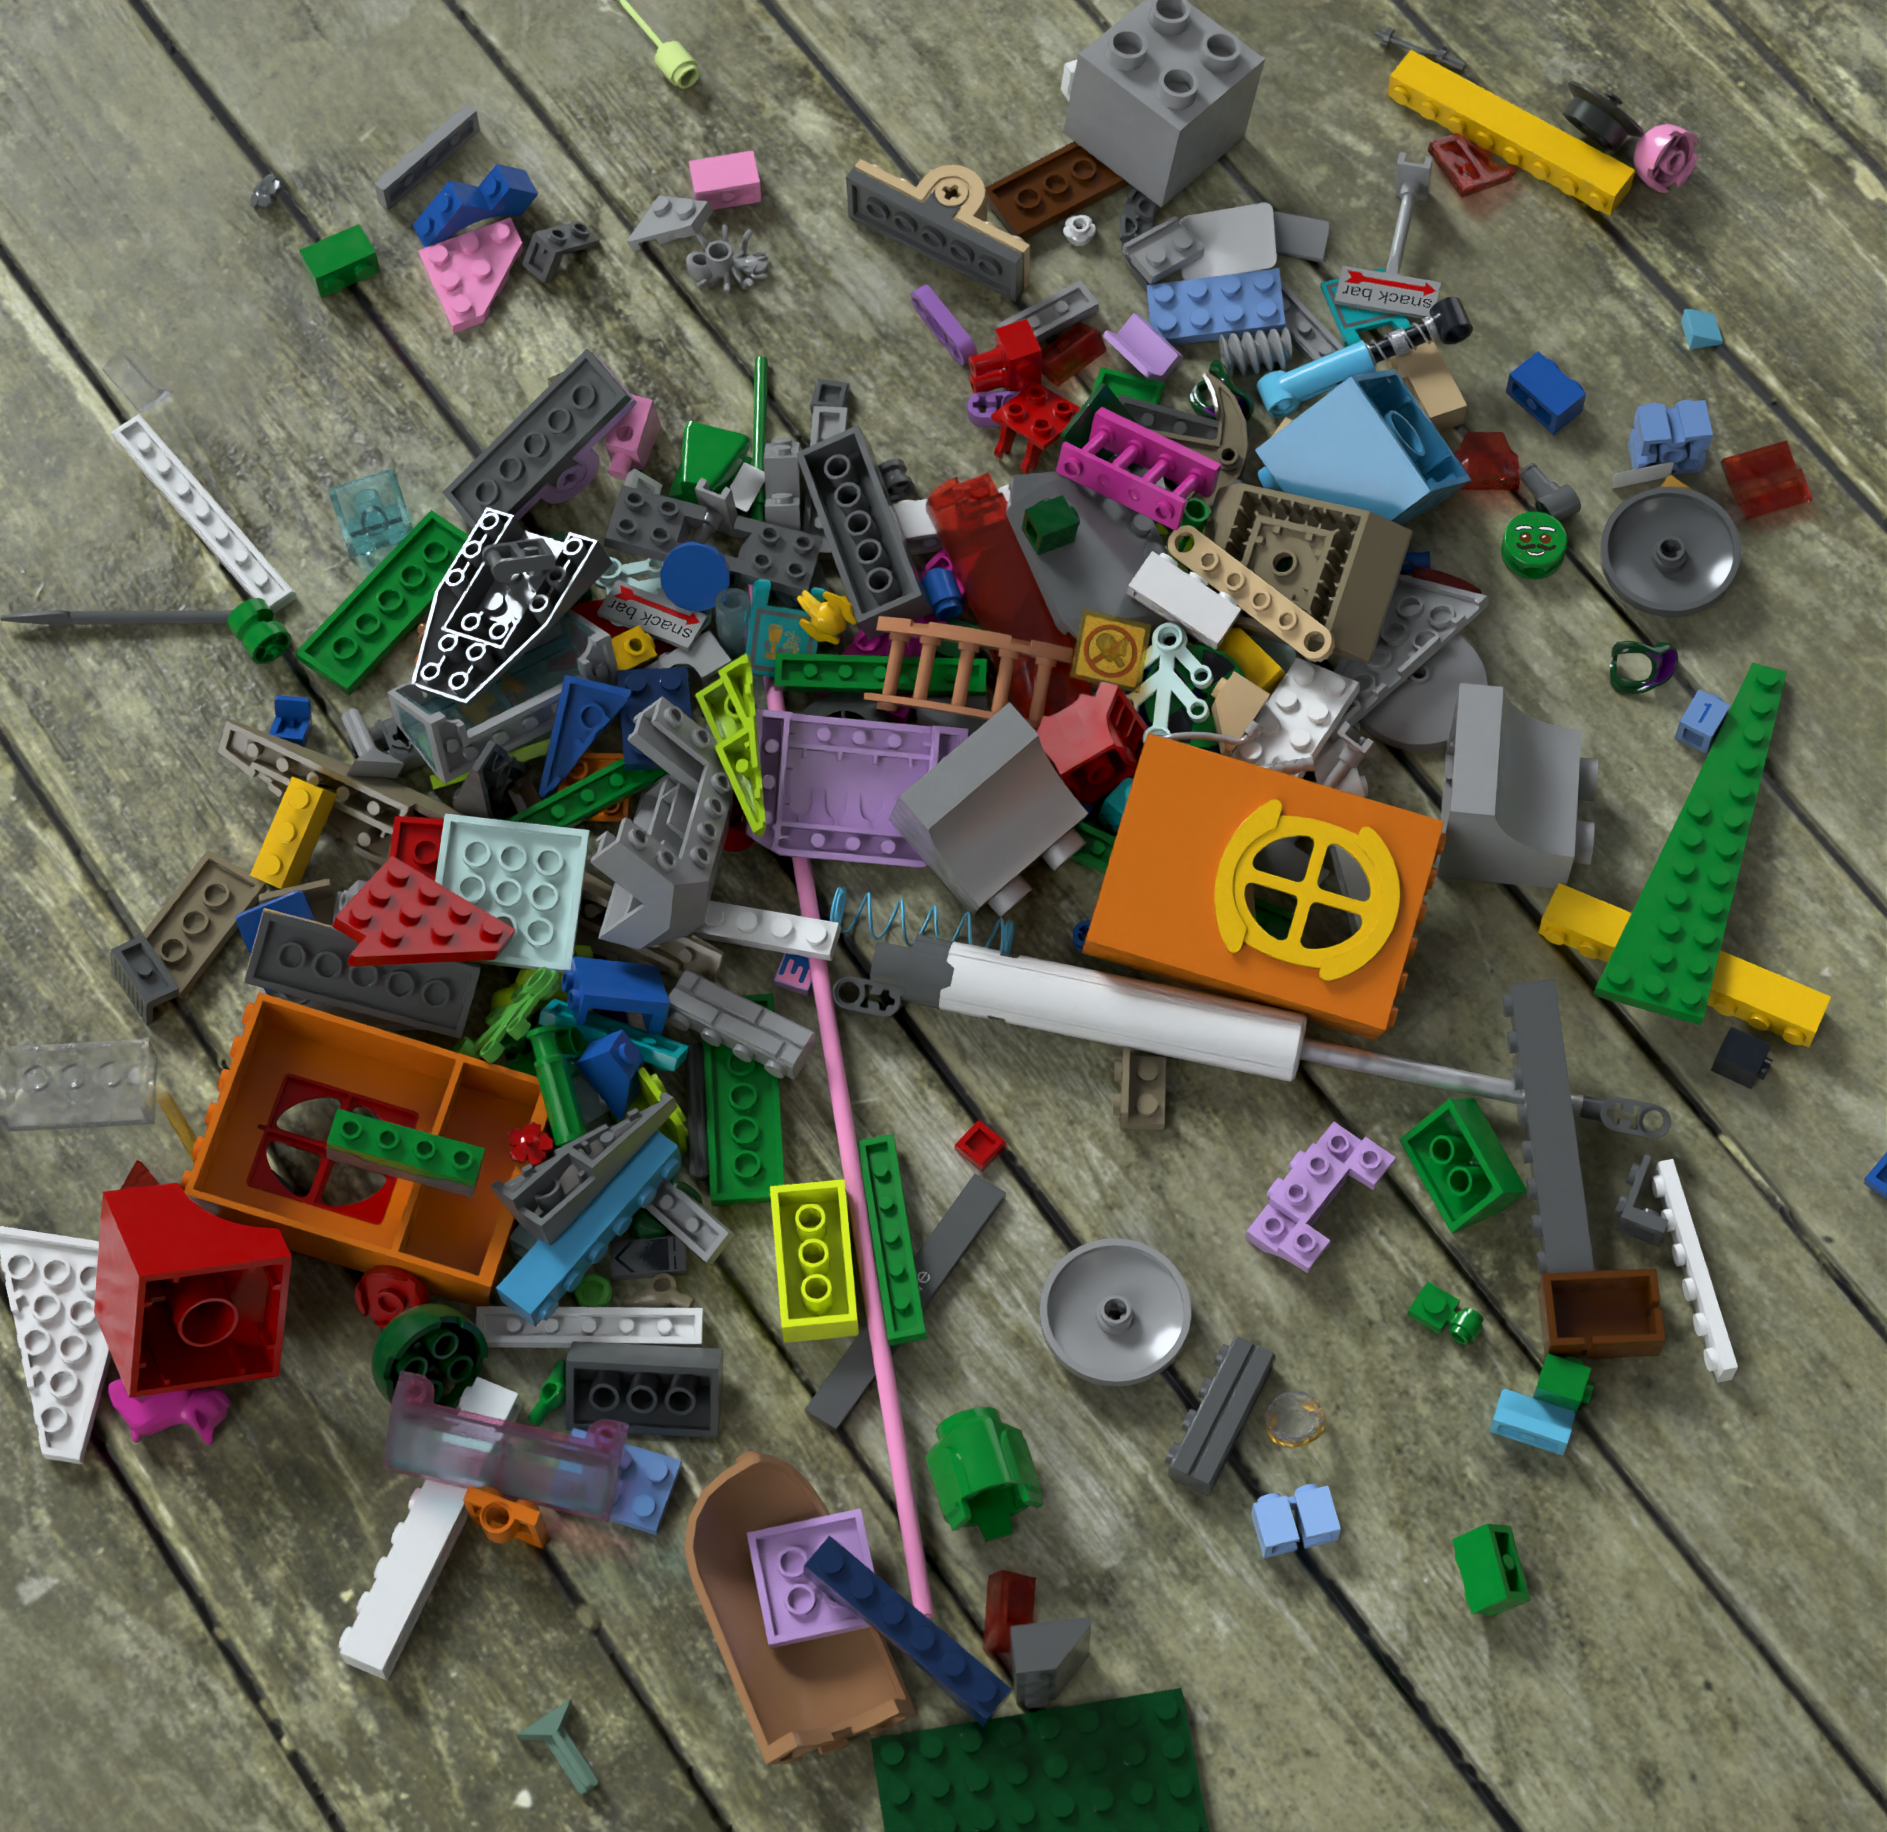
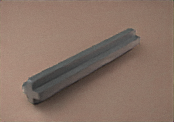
[685,1043,709,1181]

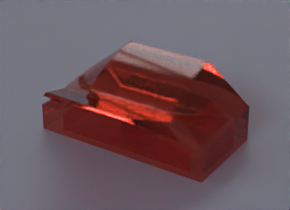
[1453,432,1520,490]

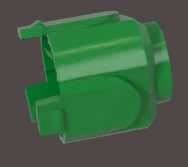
[925,1407,1044,1542]

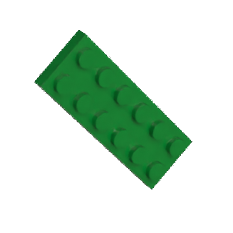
[295,510,469,696]
[703,993,785,1206]

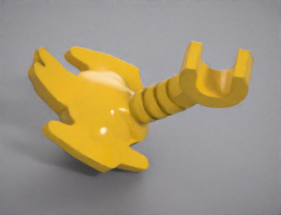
[797,590,857,644]

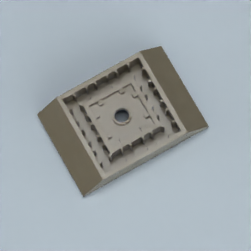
[1189,483,1413,664]

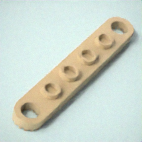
[1168,525,1335,662]

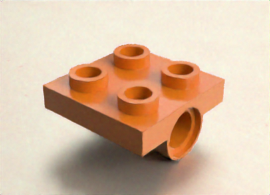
[463,1486,549,1549]

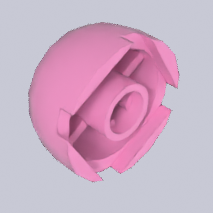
[1634,124,1699,193]

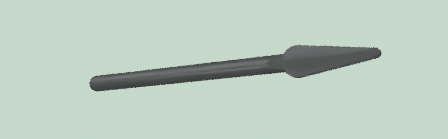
[0,610,233,626]

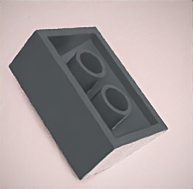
[1010,1617,1091,1708]

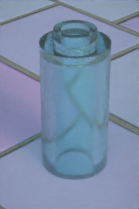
[715,588,751,662]

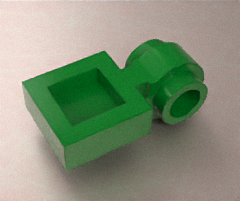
[1407,1281,1484,1345]

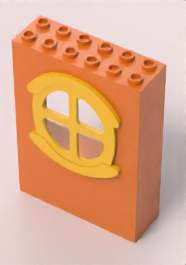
[1082,733,1447,1041]

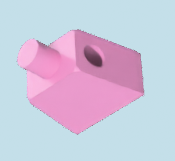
[605,394,662,480]

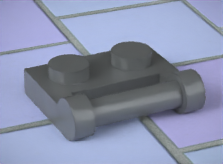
[482,538,556,582]

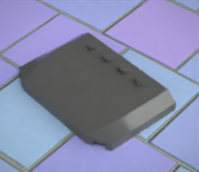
[1006,468,1192,649]

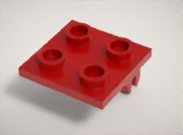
[991,381,1080,474]

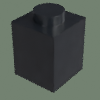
[1710,1026,1773,1089]

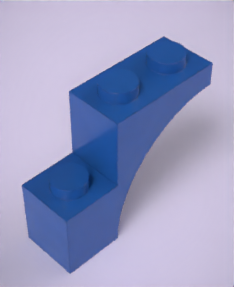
[412,164,538,248]

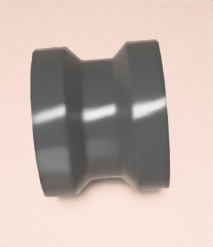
[879,459,914,501]

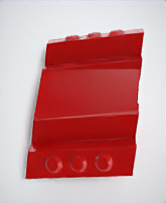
[1036,682,1149,805]

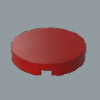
[355,1265,430,1329]

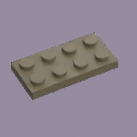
[142,850,268,1000]

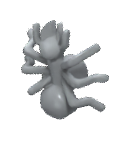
[686,225,768,294]

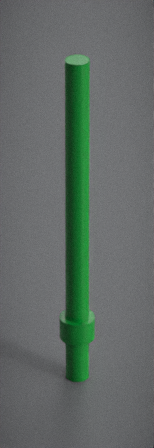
[749,356,768,522]

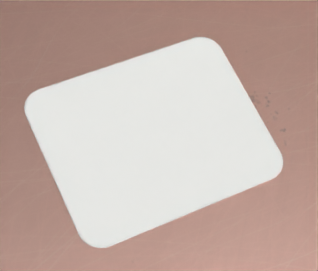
[1179,203,1277,280]

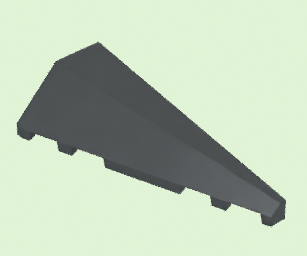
[490,1092,677,1246]

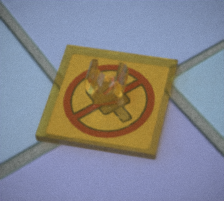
[1070,609,1151,693]

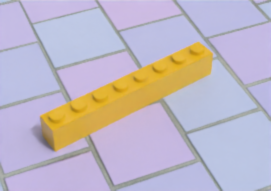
[1387,50,1635,216]
[1538,883,1831,1048]

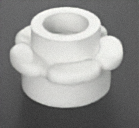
[1063,215,1096,246]

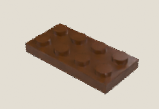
[985,141,1128,240]

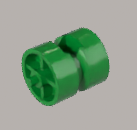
[227,598,292,664]

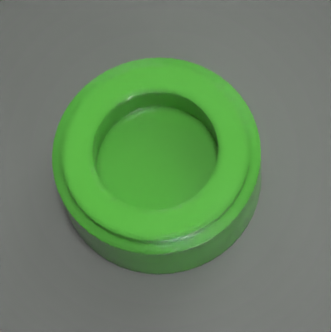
[574,1274,613,1307]

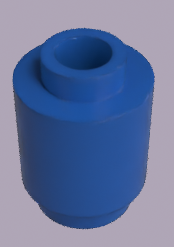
[922,567,964,621]

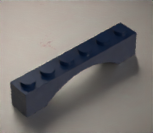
[803,1535,1012,1727]

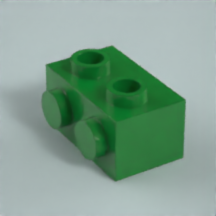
[299,224,381,298]
[1452,1523,1531,1616]

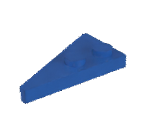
[538,675,633,798]

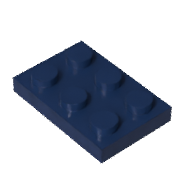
[616,667,692,771]

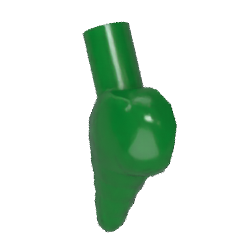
[527,1359,566,1426]

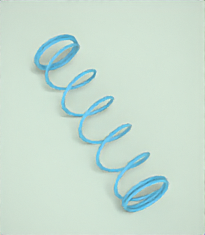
[830,886,1015,954]

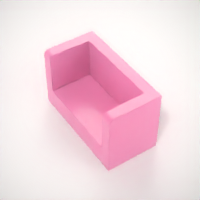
[689,151,762,210]

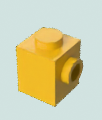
[611,625,657,670]

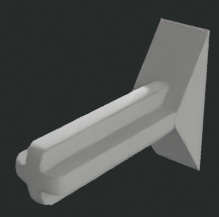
[341,708,405,778]

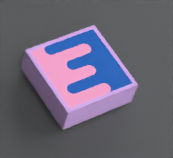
[774,953,813,996]

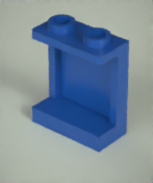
[561,957,670,1035]

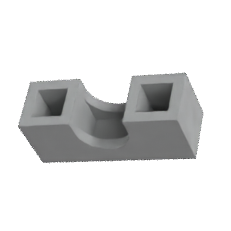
[643,631,732,690]

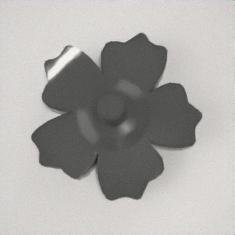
[251,173,283,210]

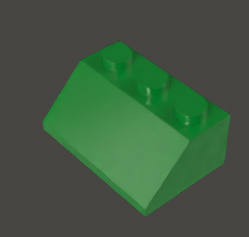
[1399,1098,1527,1233]

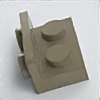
[1113,1048,1166,1130]

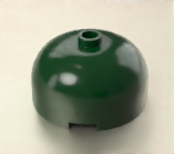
[371,1303,488,1419]

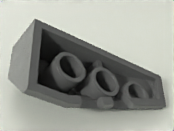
[452,740,527,820]

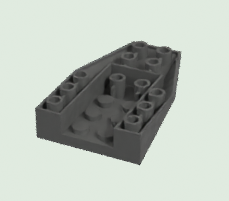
[411,507,613,707]

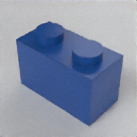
[1506,351,1586,435]

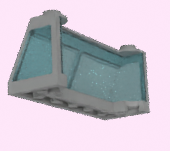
[387,609,618,783]

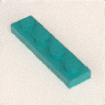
[538,999,689,1071]

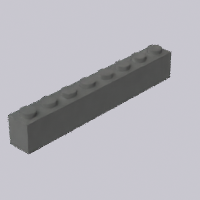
[1502,979,1594,1275]

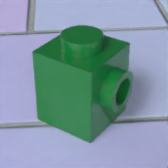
[1533,1353,1595,1415]

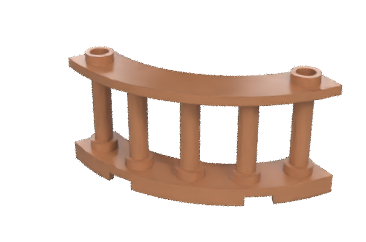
[864,616,1074,731]

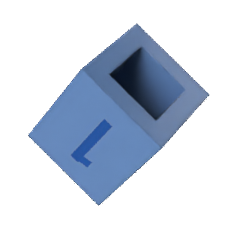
[1675,690,1731,754]

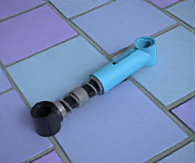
[1257,297,1473,418]

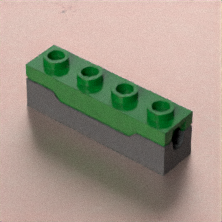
[326,1109,485,1198]

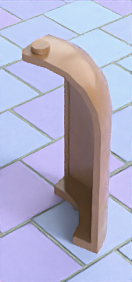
[684,1451,917,1765]

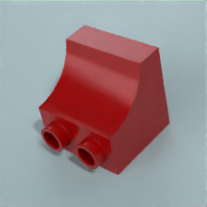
[94,1183,292,1398]

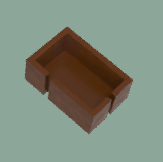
[1537,1269,1665,1359]

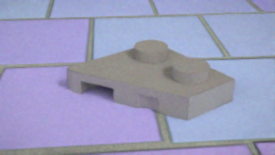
[627,195,713,251]

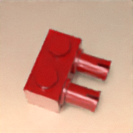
[969,319,1042,394]

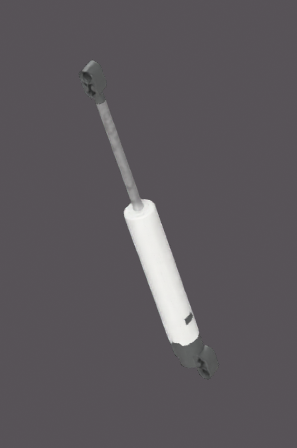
[833,934,1671,1138]

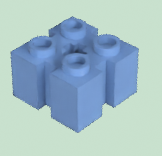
[1628,400,1713,474]

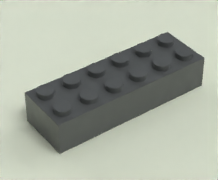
[796,425,933,640]

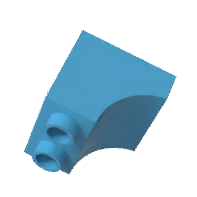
[1255,369,1472,526]

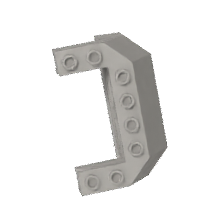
[590,696,734,950]

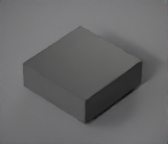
[810,378,850,413]

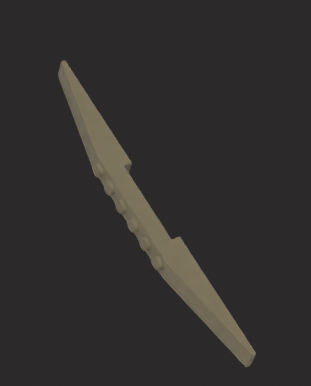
[218,719,725,983]

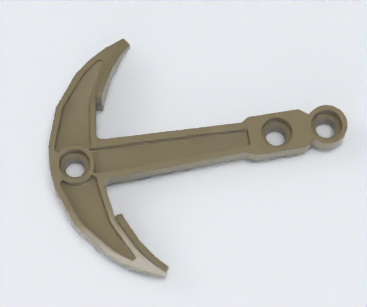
[1060,372,1249,529]

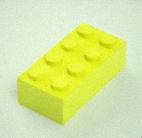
[770,1179,859,1343]

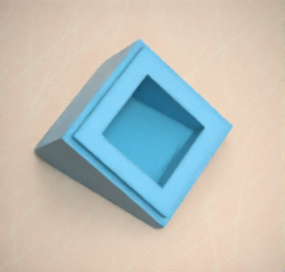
[1681,309,1723,349]

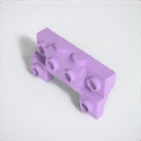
[1245,1122,1396,1274]

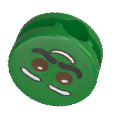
[1501,512,1567,580]

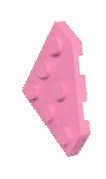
[418,217,523,333]

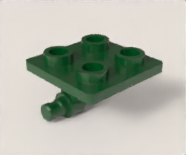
[1061,383,1143,474]

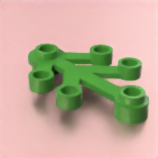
[450,967,559,1064]

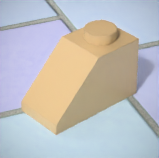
[1211,671,1270,757]

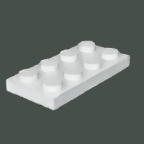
[1230,658,1360,779]

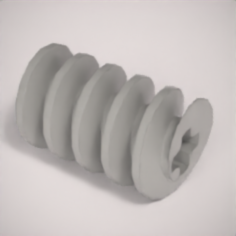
[1220,327,1292,377]

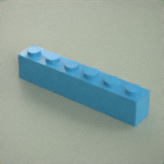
[496,1131,682,1327]

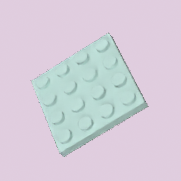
[435,814,590,973]

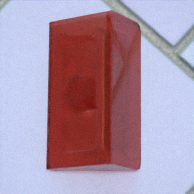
[1041,323,1106,386]
[983,1570,1036,1654]

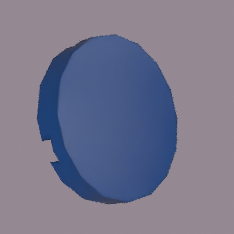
[660,542,730,611]

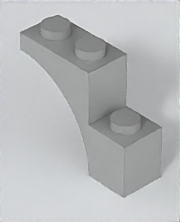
[764,438,802,532]

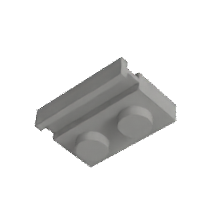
[1122,216,1205,285]

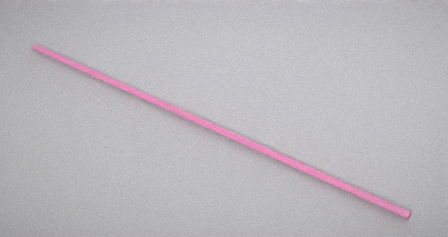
[741,539,935,1619]

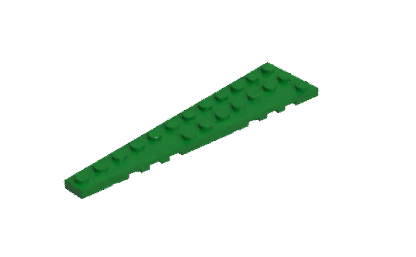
[1593,662,1787,1025]

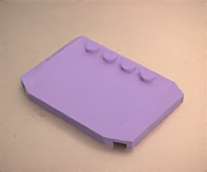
[745,709,968,868]

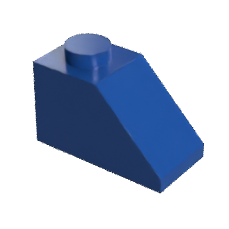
[576,1029,644,1119]

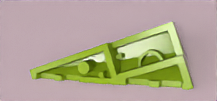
[695,653,766,837]

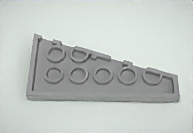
[1327,574,1490,744]

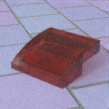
[1720,440,1813,520]

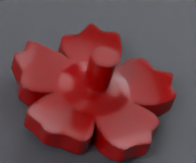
[508,1121,553,1167]

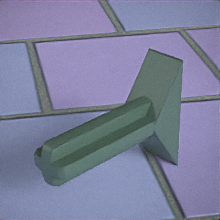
[516,1699,599,1795]

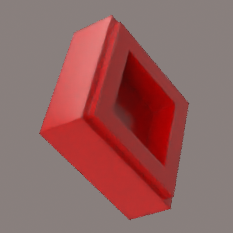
[954,1120,1007,1172]

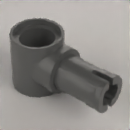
[1519,463,1581,522]

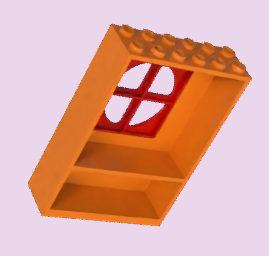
[180,992,550,1307]

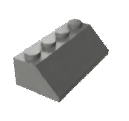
[566,1341,723,1438]

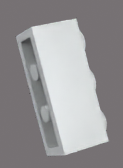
[1127,551,1241,650]

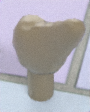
[620,1273,695,1308]

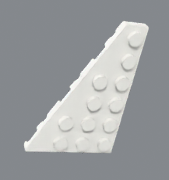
[0,1226,112,1464]

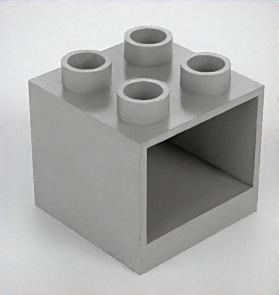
[1063,0,1265,208]

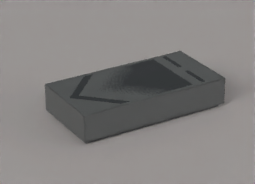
[610,1236,688,1281]

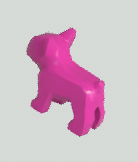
[108,1379,230,1445]

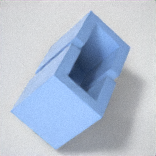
[1251,1484,1341,1558]

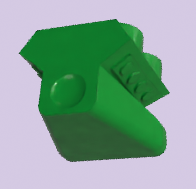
[667,421,753,508]

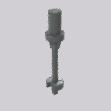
[1375,27,1467,75]

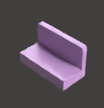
[1103,313,1184,383]

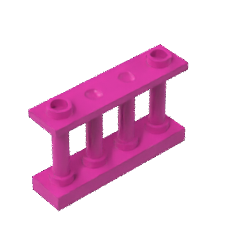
[1056,407,1222,531]

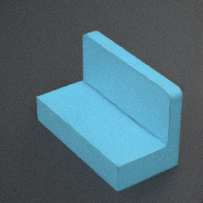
[1489,1389,1575,1456]

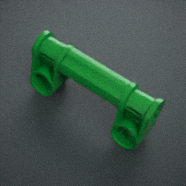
[525,1024,587,1147]

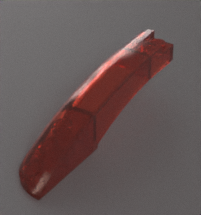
[925,473,1094,719]

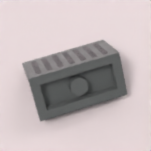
[111,934,179,1026]

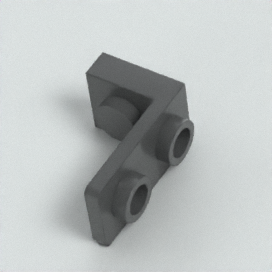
[522,221,600,284]
[1614,1154,1669,1246]

